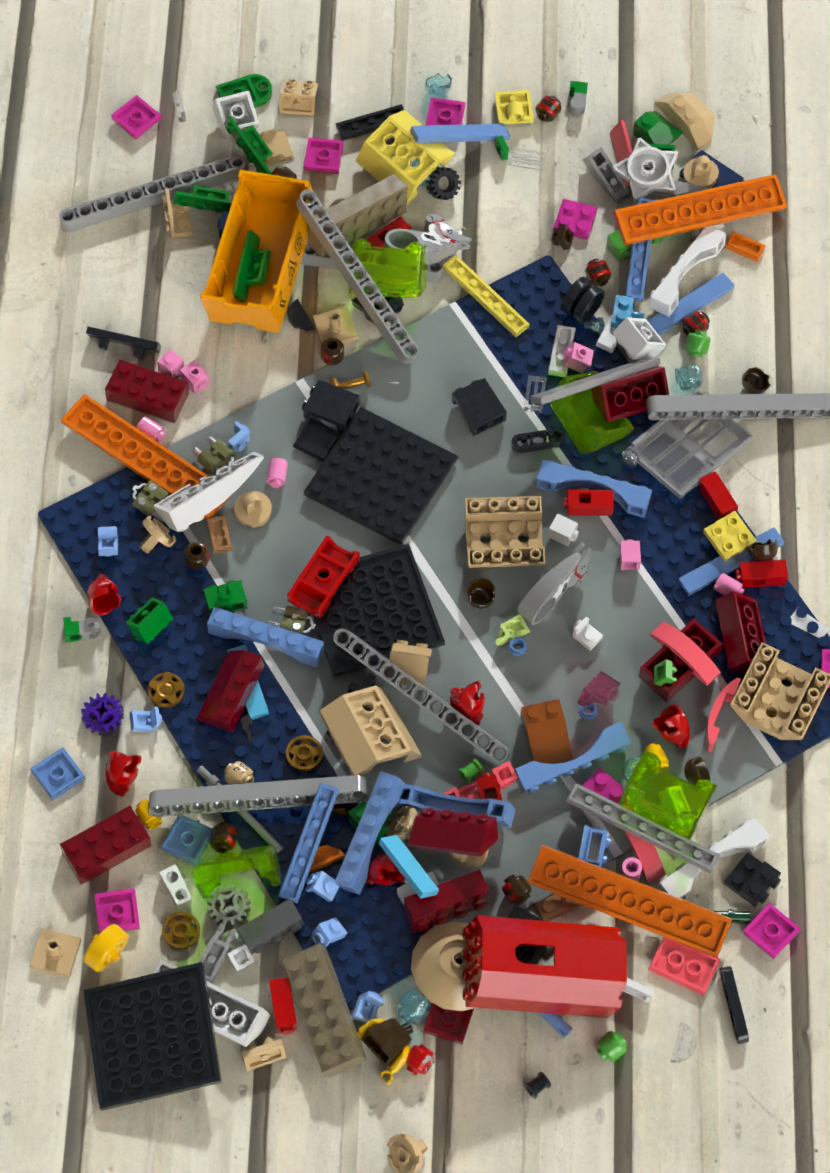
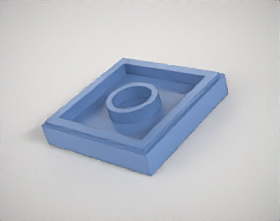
[30,747,86,801]
[161,815,212,866]

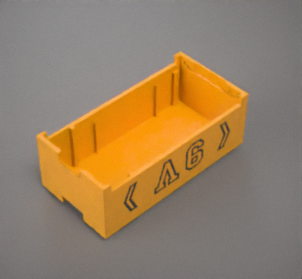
[200,170,315,333]

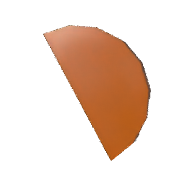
[309,845,345,874]

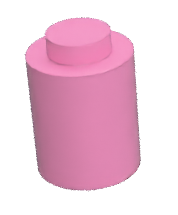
[137,416,166,443]
[266,458,288,488]
[713,573,744,595]
[620,857,642,882]

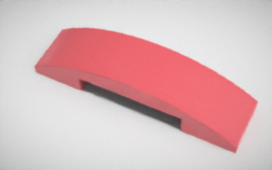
[650,622,721,686]
[706,678,741,752]
[442,761,518,799]
[621,804,666,884]

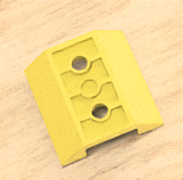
[356,110,455,205]

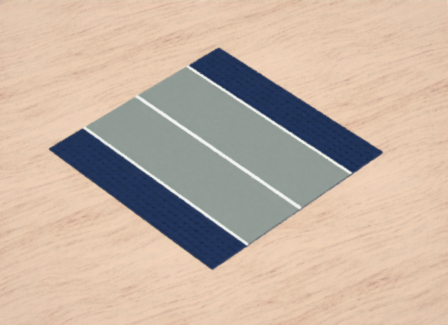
[38,255,830,1010]

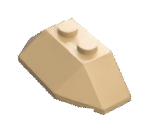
[654,92,715,151]

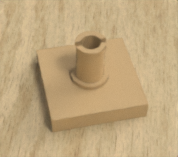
[312,307,358,344]
[30,928,81,978]

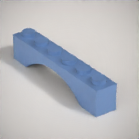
[536,460,652,518]
[207,607,324,668]
[514,722,631,794]
[334,772,405,895]
[396,784,516,828]

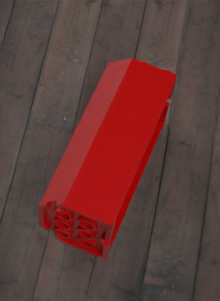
[462,915,627,1018]

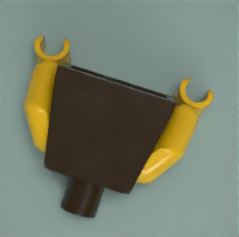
[357,1018,413,1084]

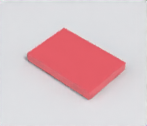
[648,937,721,996]

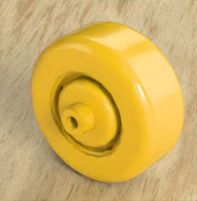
[84,924,129,972]

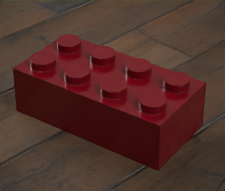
[105,359,189,423]
[638,619,723,702]
[60,805,152,885]
[404,869,489,933]

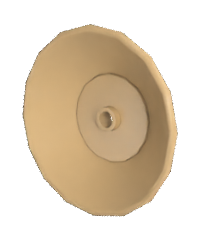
[411,921,473,1011]

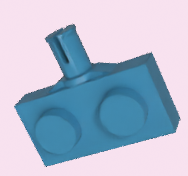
[610,295,644,328]

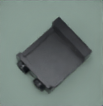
[452,378,507,436]
[302,380,360,433]

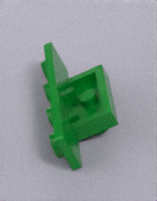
[224,116,273,175]
[173,185,232,213]
[233,230,271,302]

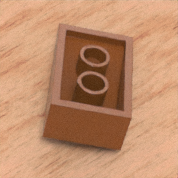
[520,699,573,764]

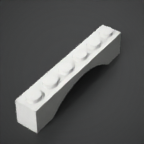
[649,226,726,317]
[658,817,769,900]

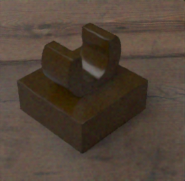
[551,224,574,250]

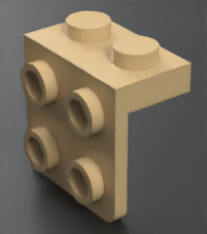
[387,640,432,686]

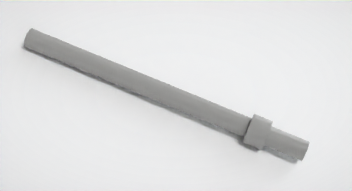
[197,766,283,853]

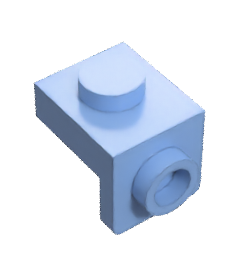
[228,421,250,453]
[98,526,118,556]
[129,707,162,732]
[305,871,339,902]
[311,917,347,948]
[351,991,385,1024]

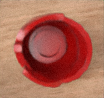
[88,573,121,615]
[450,681,485,726]
[652,704,690,749]
[105,751,141,796]
[365,853,406,886]

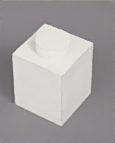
[548,514,579,547]

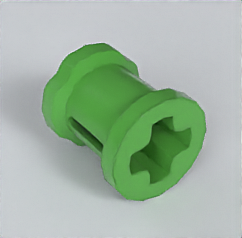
[458,759,484,784]

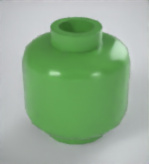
[685,330,711,358]
[597,1031,627,1062]

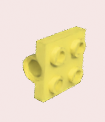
[494,90,534,125]
[703,511,757,562]

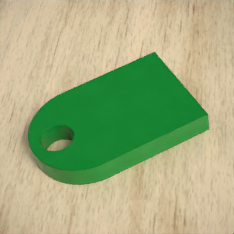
[216,74,272,108]

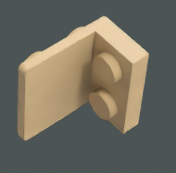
[279,79,318,116]
[162,189,193,238]

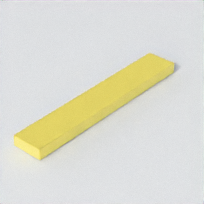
[443,255,530,337]

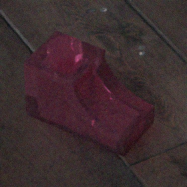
[578,671,621,707]

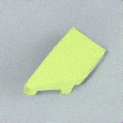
[495,614,530,646]

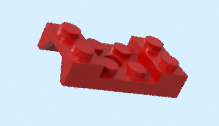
[287,535,360,619]

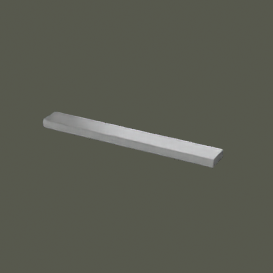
[530,357,661,405]
[566,783,720,874]

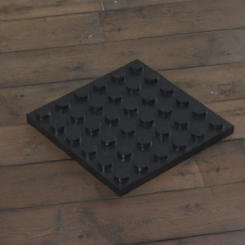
[304,407,458,545]
[299,543,445,677]
[83,962,222,1111]

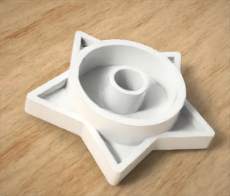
[612,138,678,202]

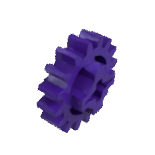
[81,693,124,735]

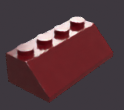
[591,366,669,422]
[715,591,766,674]
[197,650,265,733]
[408,808,499,857]

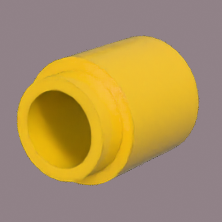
[643,743,669,774]
[135,799,163,830]

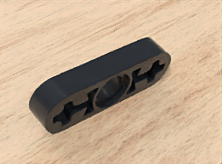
[511,428,565,453]

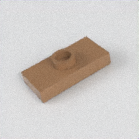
[206,515,232,555]

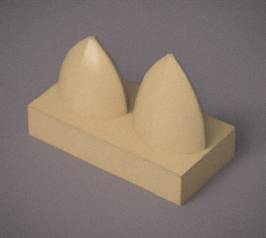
[241,1036,286,1071]

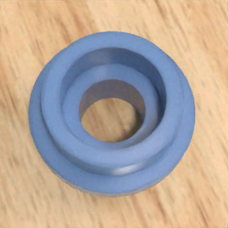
[508,637,527,656]
[578,701,598,720]

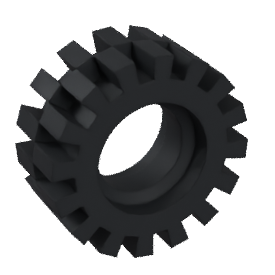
[426,167,461,200]

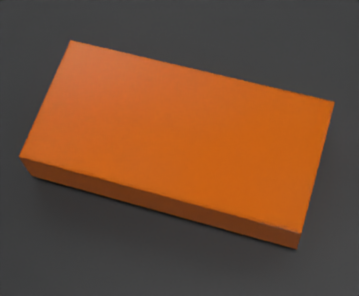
[725,232,766,262]

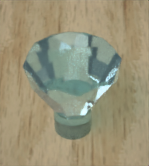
[584,317,605,335]

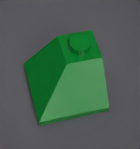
[633,111,683,145]

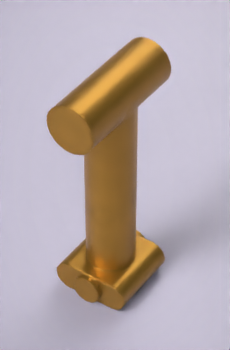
[330,372,371,389]

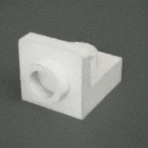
[573,617,603,651]

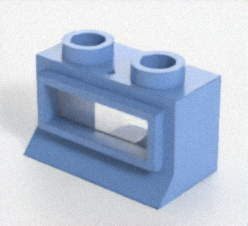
[578,825,611,868]

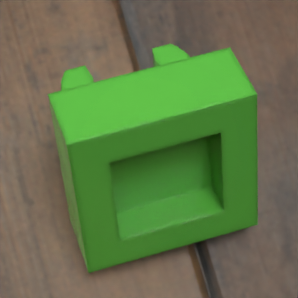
[654,660,677,686]

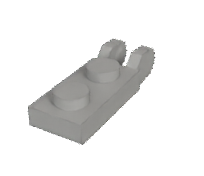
[199,923,237,983]

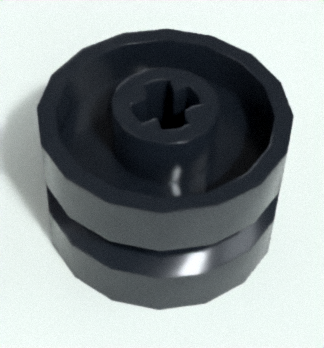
[560,277,605,325]

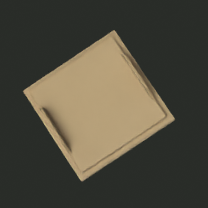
[260,129,294,166]

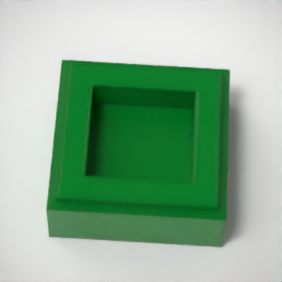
[495,135,509,161]

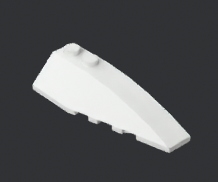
[153,452,264,532]
[153,959,271,1047]

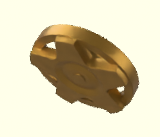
[148,672,185,708]
[286,735,323,771]
[162,912,200,950]

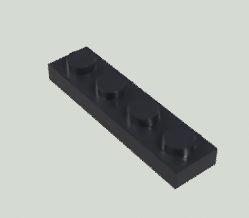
[336,104,404,141]

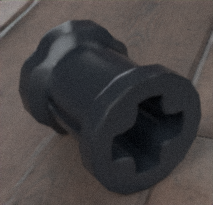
[524,1071,551,1099]

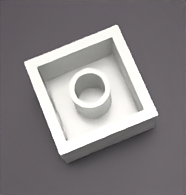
[213,91,260,139]
[613,317,667,360]

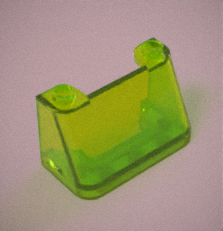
[349,239,427,298]
[550,371,634,454]
[620,750,717,839]
[193,845,282,898]

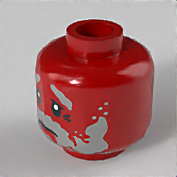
[406,1044,435,1076]

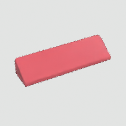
[610,120,632,189]

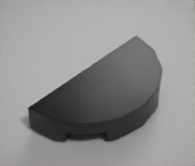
[288,299,314,331]

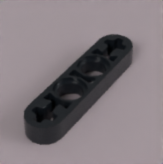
[720,966,749,1044]

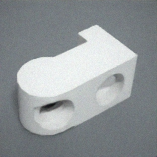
[159,864,192,906]

